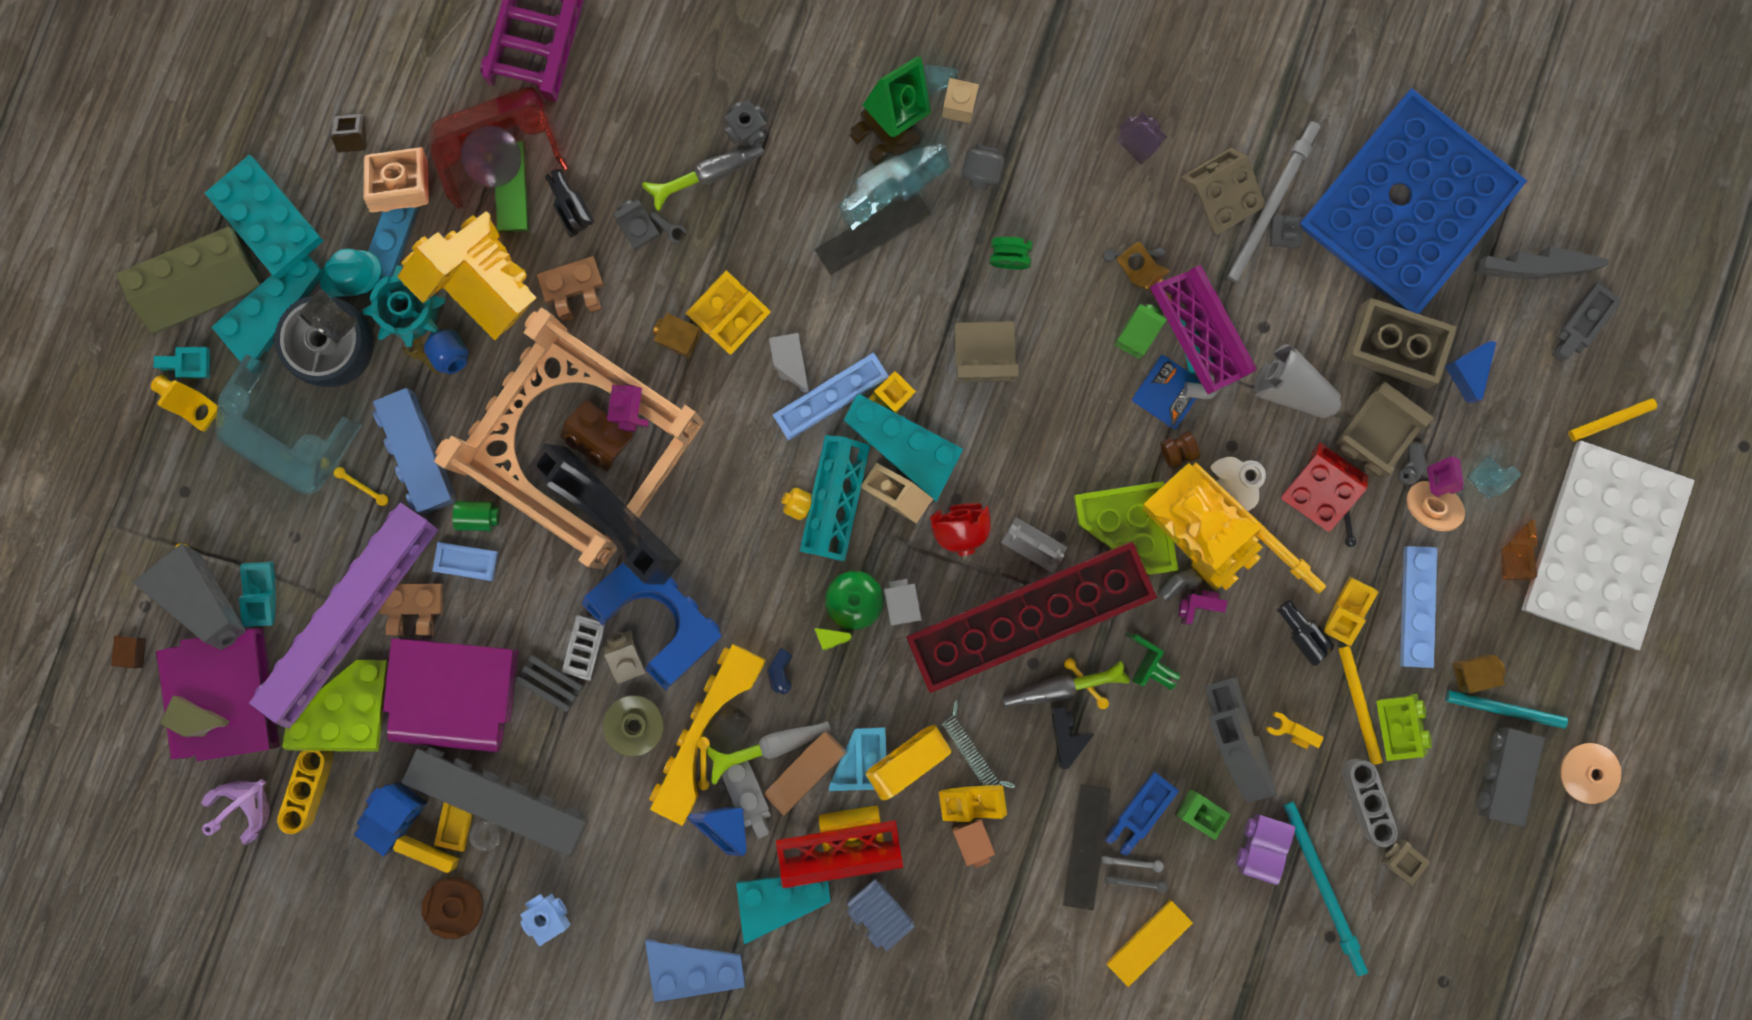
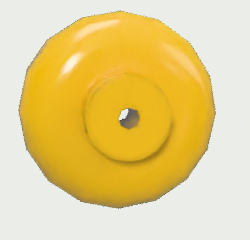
[781,488,812,520]

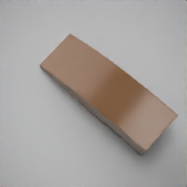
[763,731,848,816]

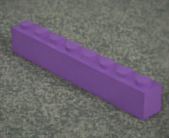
[249,502,439,729]

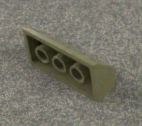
[116,227,262,334]

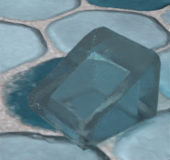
[923,65,959,94]

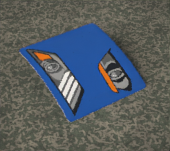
[1132,355,1201,429]

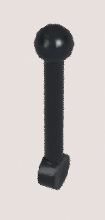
[1344,511,1357,547]

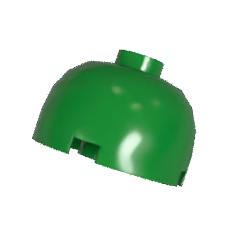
[825,571,884,630]

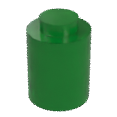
[452,501,500,532]

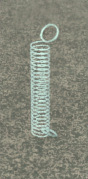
[942,700,1015,788]

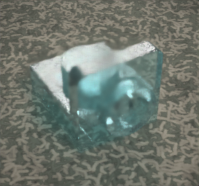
[1467,457,1522,498]

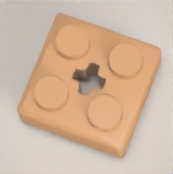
[363,147,429,212]

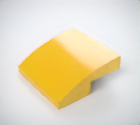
[685,270,771,355]

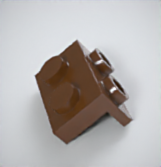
[560,399,634,471]

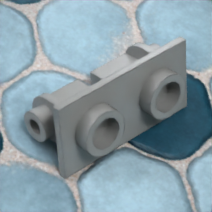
[1001,517,1068,573]

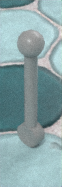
[1101,856,1164,872]

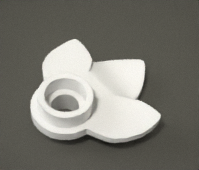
[1210,457,1266,511]

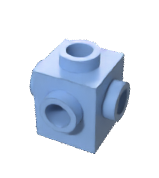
[520,894,571,946]

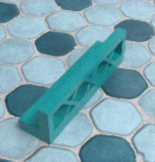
[799,435,870,562]

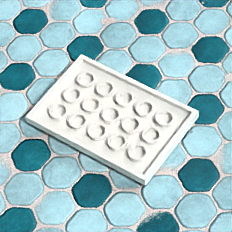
[1521,441,1695,650]

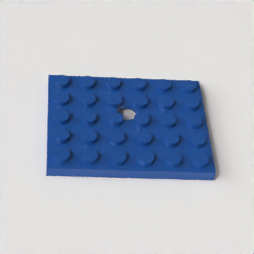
[1299,88,1527,314]

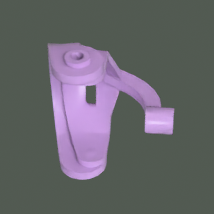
[201,779,270,845]

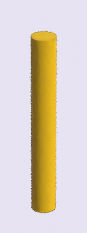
[1568,398,1657,442]

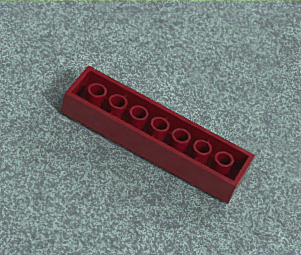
[906,541,1157,693]

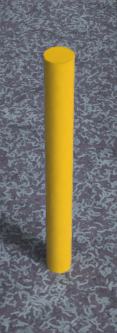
[1338,645,1383,765]

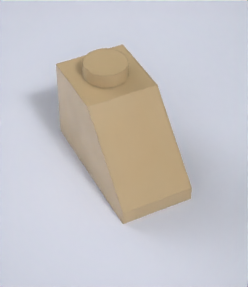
[861,462,933,524]

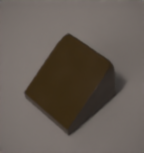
[331,114,366,153]

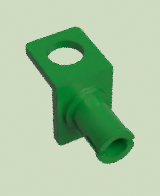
[1125,632,1180,690]

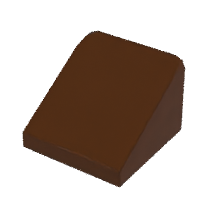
[111,636,146,669]

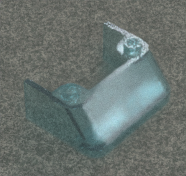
[215,354,362,494]

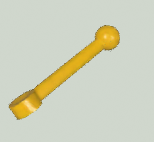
[333,467,389,506]
[1064,658,1109,709]
[696,737,710,790]

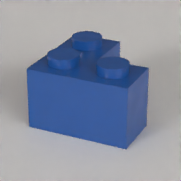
[354,782,428,856]

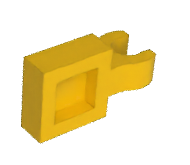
[1265,712,1324,750]

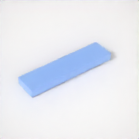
[773,352,889,441]

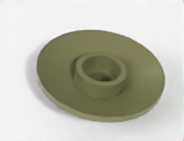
[603,695,664,757]

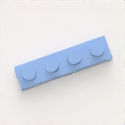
[1400,546,1437,668]

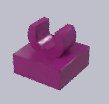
[1427,456,1464,497]

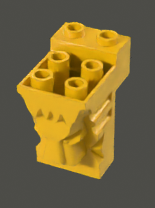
[397,211,536,340]
[1143,463,1263,592]

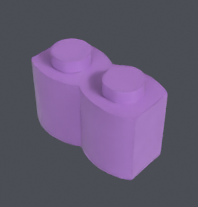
[1236,813,1295,885]

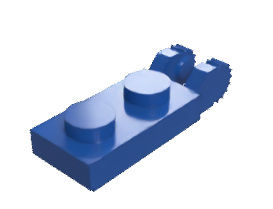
[1105,771,1179,856]

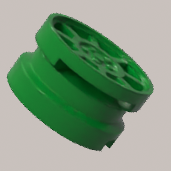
[989,237,1033,270]

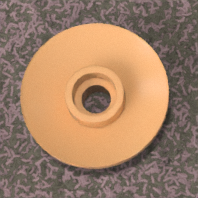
[1406,481,1465,531]
[1560,743,1621,804]

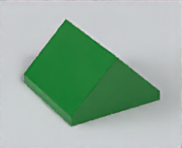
[862,56,931,137]

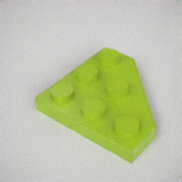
[1073,481,1178,575]
[283,660,389,752]

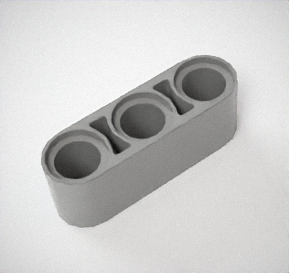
[1342,758,1398,847]

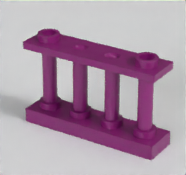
[480,0,584,102]

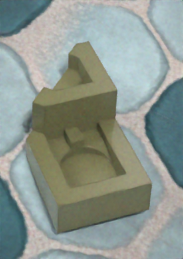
[160,695,229,737]

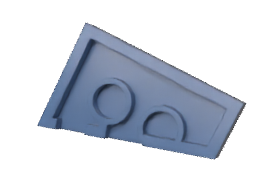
[645,939,746,1002]

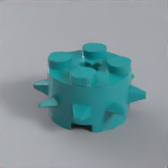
[363,265,446,347]

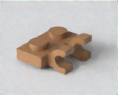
[537,256,604,322]
[380,584,444,636]

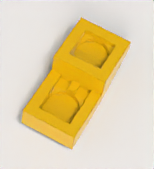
[869,371,916,413]
[1324,576,1379,646]
[939,785,1007,822]

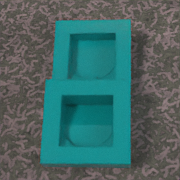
[239,562,276,627]

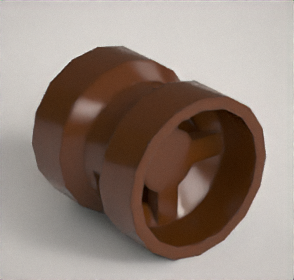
[1160,431,1200,469]

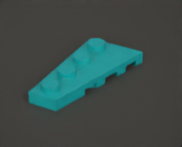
[843,393,963,502]

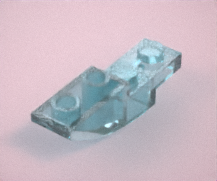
[838,144,951,230]

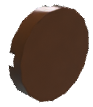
[422,877,484,939]

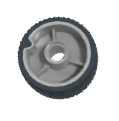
[274,295,374,387]

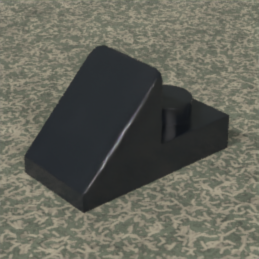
[1050,705,1094,769]

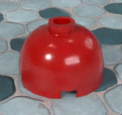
[929,503,991,556]

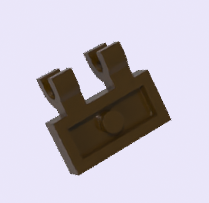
[850,109,921,168]

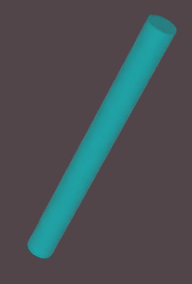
[1445,690,1568,729]

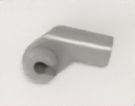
[1183,373,1223,400]

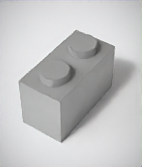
[884,579,921,626]

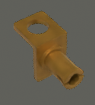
[1116,242,1171,307]

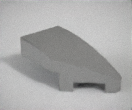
[769,333,809,393]

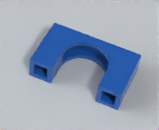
[582,562,722,691]

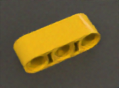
[865,725,952,801]
[277,751,334,834]

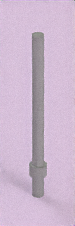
[1227,121,1320,282]

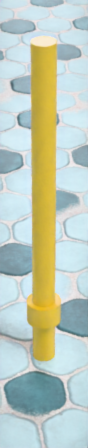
[1191,462,1326,594]

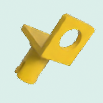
[151,375,221,432]

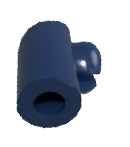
[767,648,793,694]

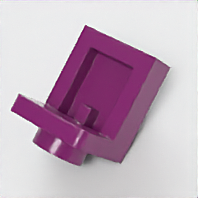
[607,385,649,432]
[1178,590,1228,625]

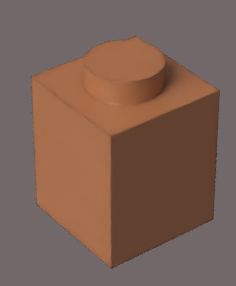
[952,818,995,868]

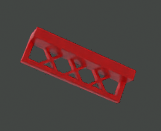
[776,820,904,888]

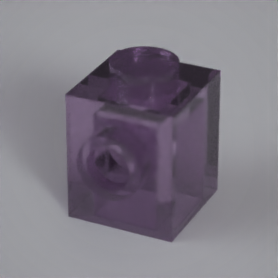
[1117,112,1167,165]

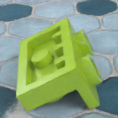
[1376,694,1432,761]

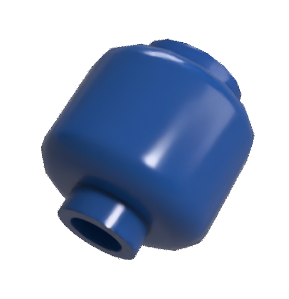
[423,329,469,374]

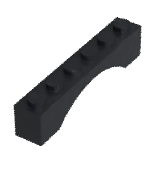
[528,443,682,585]

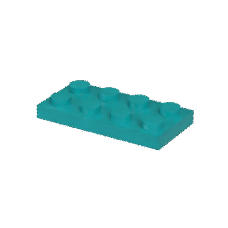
[205,154,324,280]

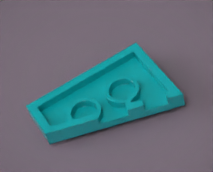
[736,876,831,945]

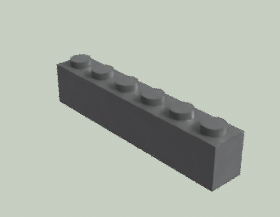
[401,746,589,857]

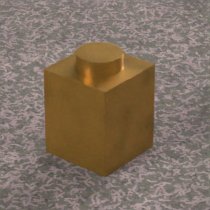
[653,313,702,359]
[1452,654,1506,693]

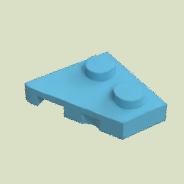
[829,727,886,791]

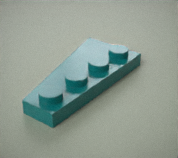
[211,254,324,373]

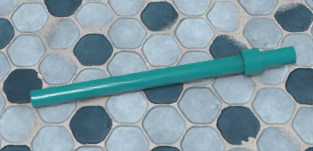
[1283,801,1368,976]

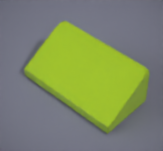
[815,628,852,650]

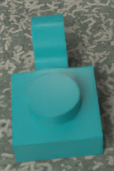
[153,347,210,379]

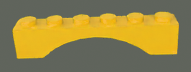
[649,644,766,826]

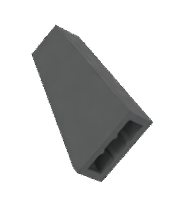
[133,543,246,650]

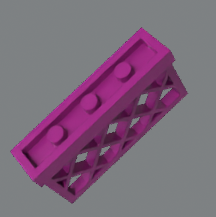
[1150,265,1257,395]

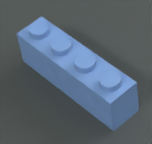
[373,388,458,515]

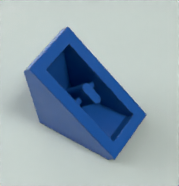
[1445,341,1497,403]
[687,807,747,856]

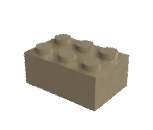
[1342,298,1457,389]

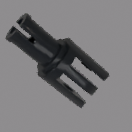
[545,169,595,238]
[1276,599,1335,666]

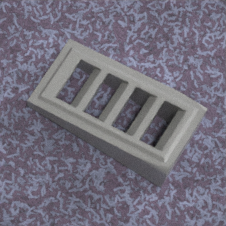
[562,615,609,681]

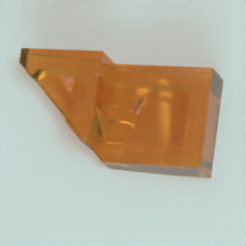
[1501,520,1538,580]

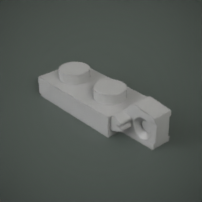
[721,760,771,839]

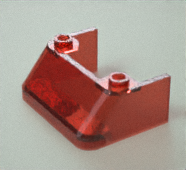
[429,87,569,209]

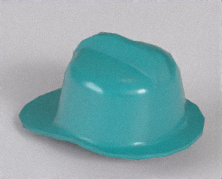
[320,248,381,298]

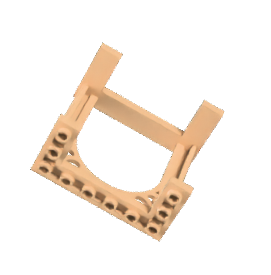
[434,307,704,570]

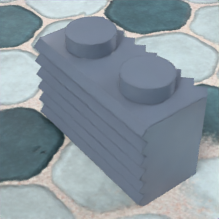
[847,876,915,951]

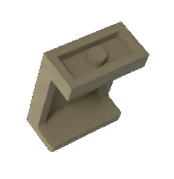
[1335,382,1434,478]

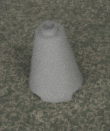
[1254,344,1342,418]

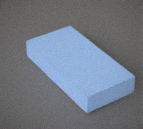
[432,542,499,581]

